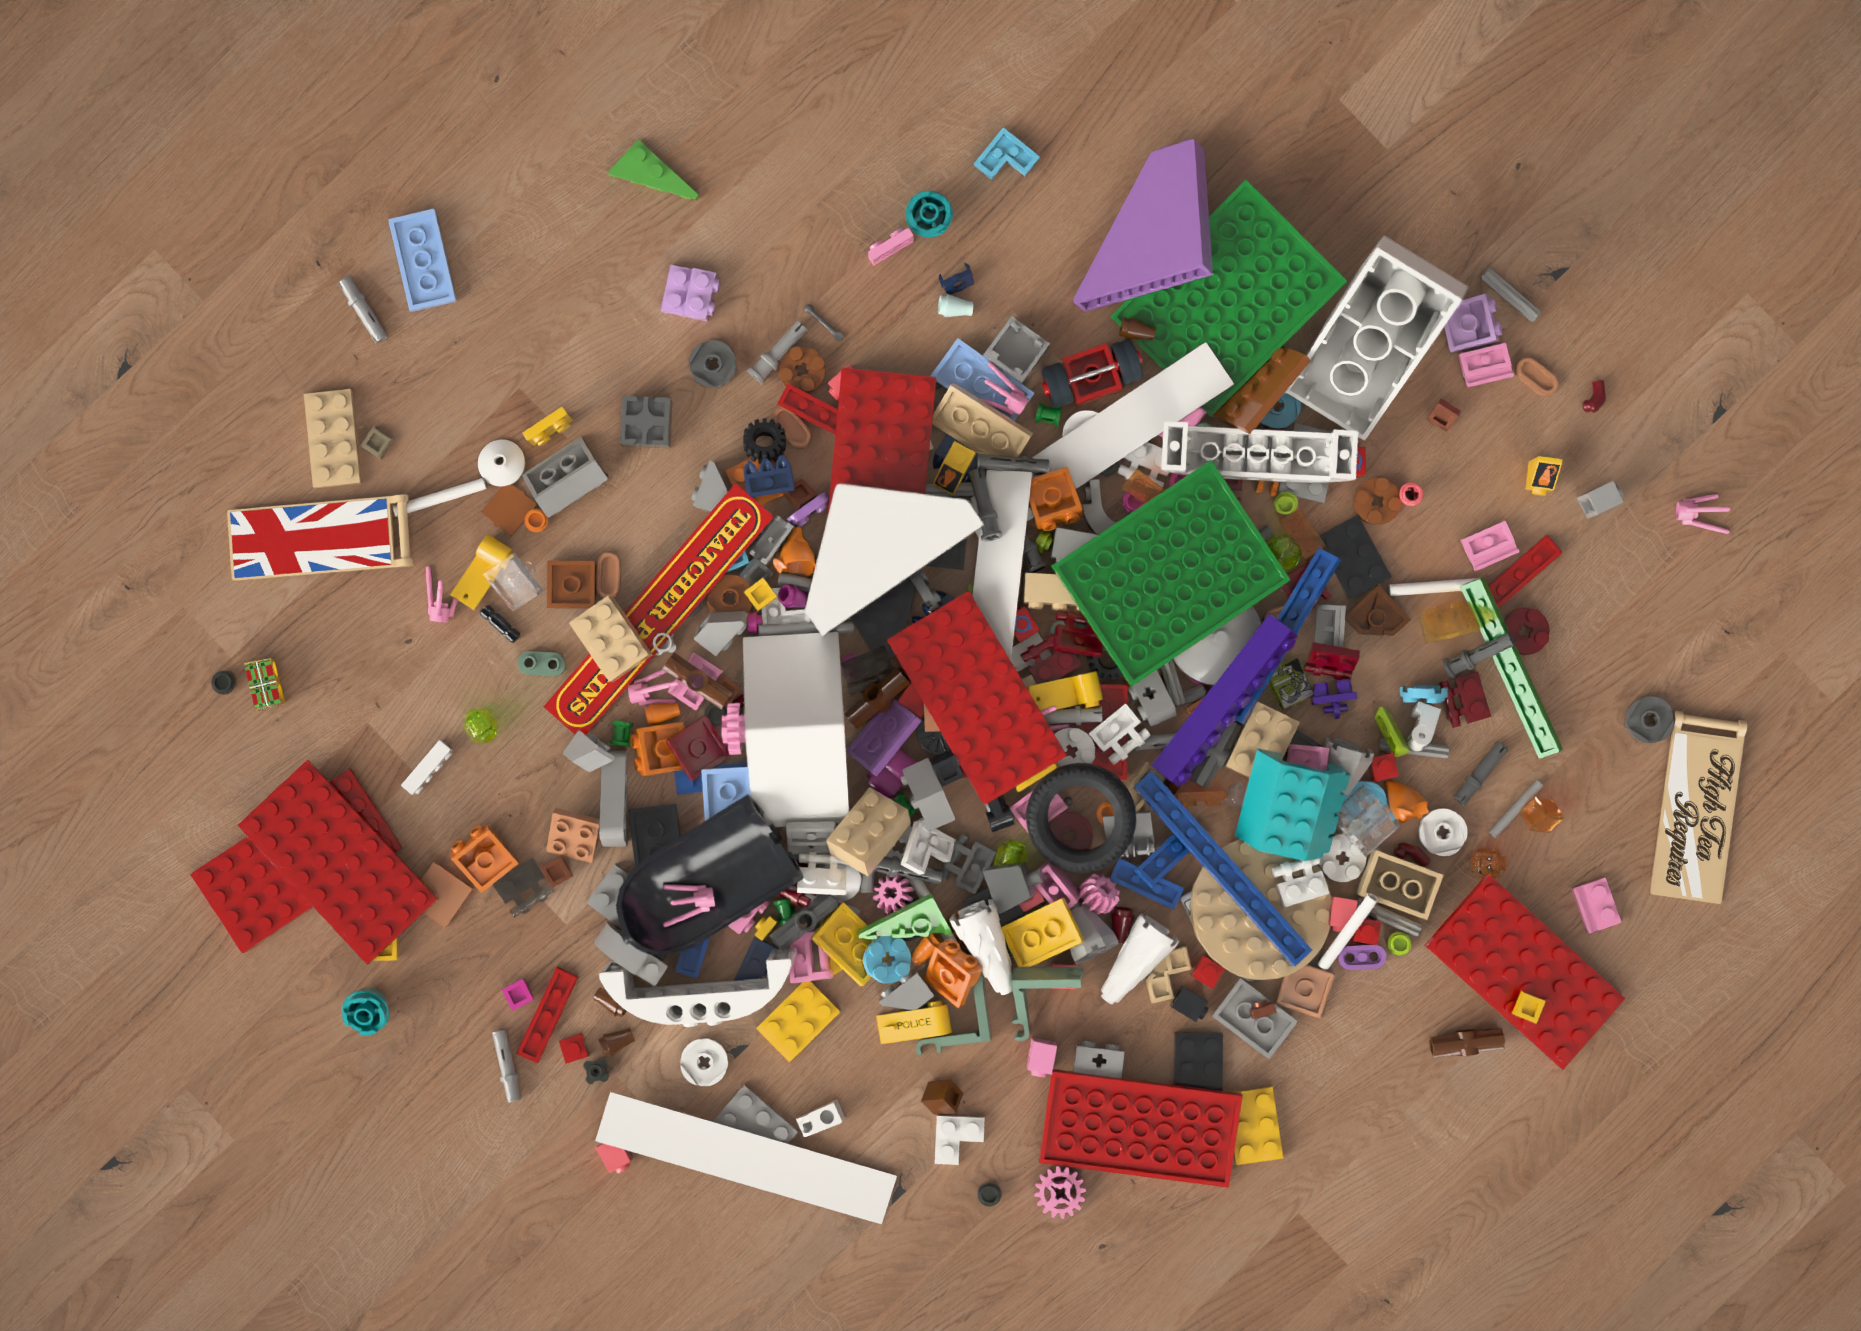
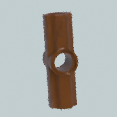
[663,652,733,710]
[845,667,911,729]
[1429,1028,1505,1058]

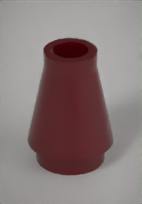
[1111,907,1135,943]

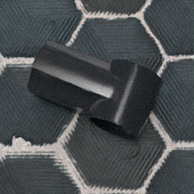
[985,795,1015,832]

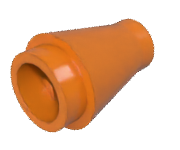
[644,702,680,726]
[911,933,943,966]

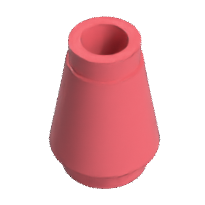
[1399,482,1423,506]

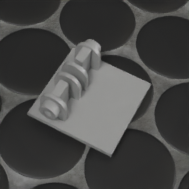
[1103,812,1155,857]

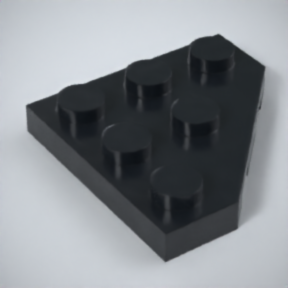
[850,576,916,666]

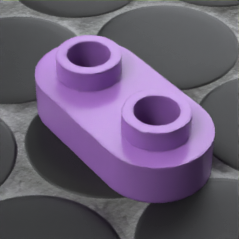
[787,492,829,527]
[1337,944,1386,970]

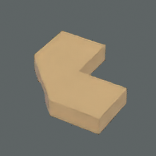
[1146,946,1192,1004]

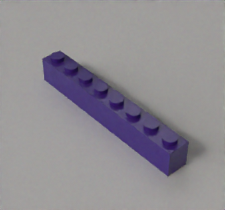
[1151,614,1298,787]

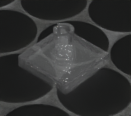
[483,553,544,611]

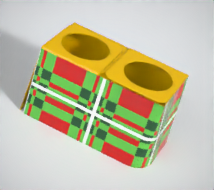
[244,658,286,711]

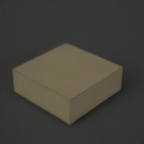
[360,426,394,459]

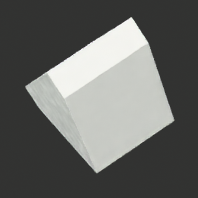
[1286,236,1468,441]
[805,484,984,635]
[743,632,849,827]

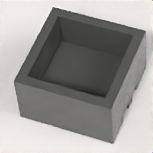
[620,396,673,448]

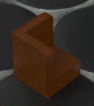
[921,1080,963,1115]

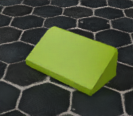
[1374,707,1410,758]

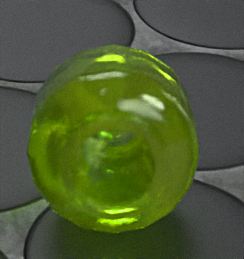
[1268,534,1302,570]
[463,708,499,744]
[994,840,1028,866]

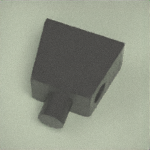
[983,862,1045,914]

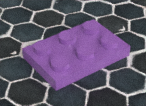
[846,699,921,777]

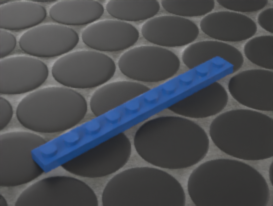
[1133,771,1313,967]

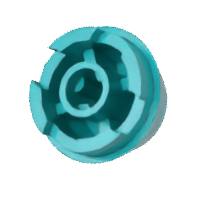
[905,190,953,238]
[342,987,389,1036]

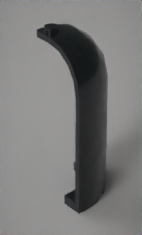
[616,794,804,955]

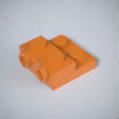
[1029,466,1083,531]
[630,722,685,777]
[450,824,519,893]
[924,939,983,1008]

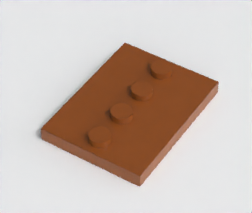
[1212,346,1311,434]

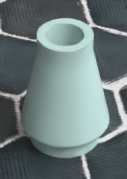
[938,294,973,317]

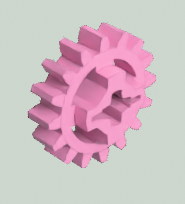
[722,703,746,755]
[1034,1165,1086,1219]

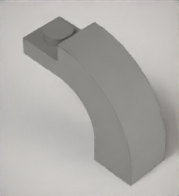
[1082,479,1116,535]
[594,922,668,986]

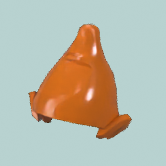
[773,526,816,578]
[1384,780,1429,825]

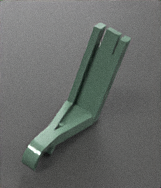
[1012,966,1084,1041]
[916,971,992,1056]

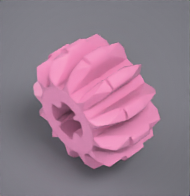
[1079,873,1120,915]
[873,874,914,914]

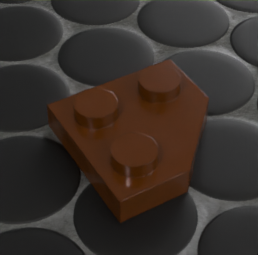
[1345,585,1411,636]

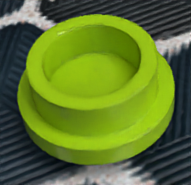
[1274,491,1298,515]
[1035,531,1054,554]
[1387,932,1411,956]

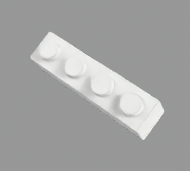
[401,740,453,795]

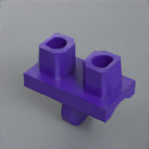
[1311,679,1357,719]

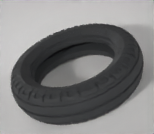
[1026,763,1136,873]

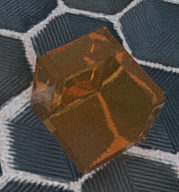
[1519,797,1564,833]

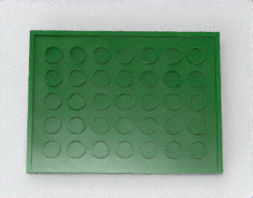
[1110,180,1347,417]
[1051,460,1290,687]

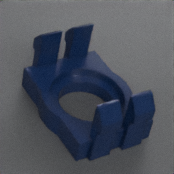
[939,263,975,295]

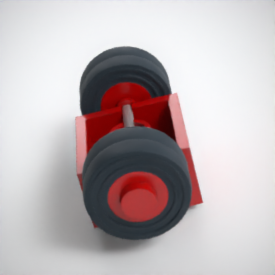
[1041,339,1143,408]

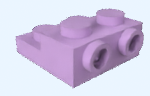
[661,265,720,322]
[1444,294,1503,353]

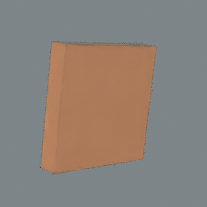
[421,862,474,928]
[1275,964,1335,1019]

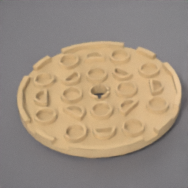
[1190,839,1332,980]

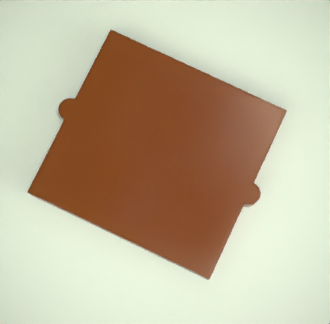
[481,484,538,537]

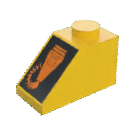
[933,441,976,495]
[1525,456,1562,496]

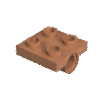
[546,808,600,863]

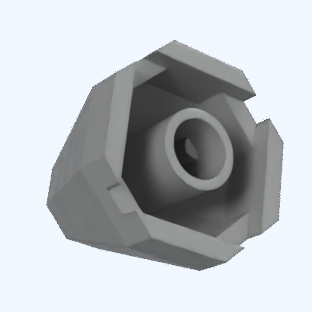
[1323,738,1374,795]
[1069,903,1119,964]

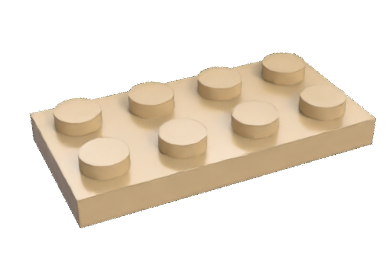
[932,382,1033,471]
[304,389,362,488]

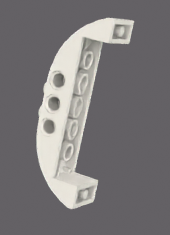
[1161,421,1358,482]
[599,948,797,1027]

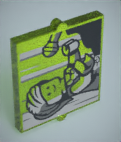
[1269,657,1314,710]

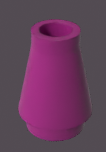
[778,584,808,608]

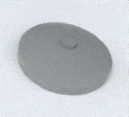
[1174,606,1261,685]

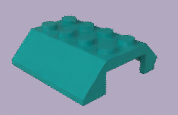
[1235,748,1351,861]

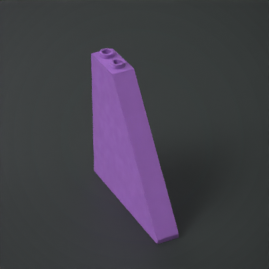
[1073,139,1213,312]

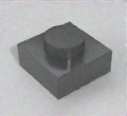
[740,557,773,585]

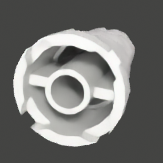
[950,899,1013,995]
[1101,913,1179,1004]

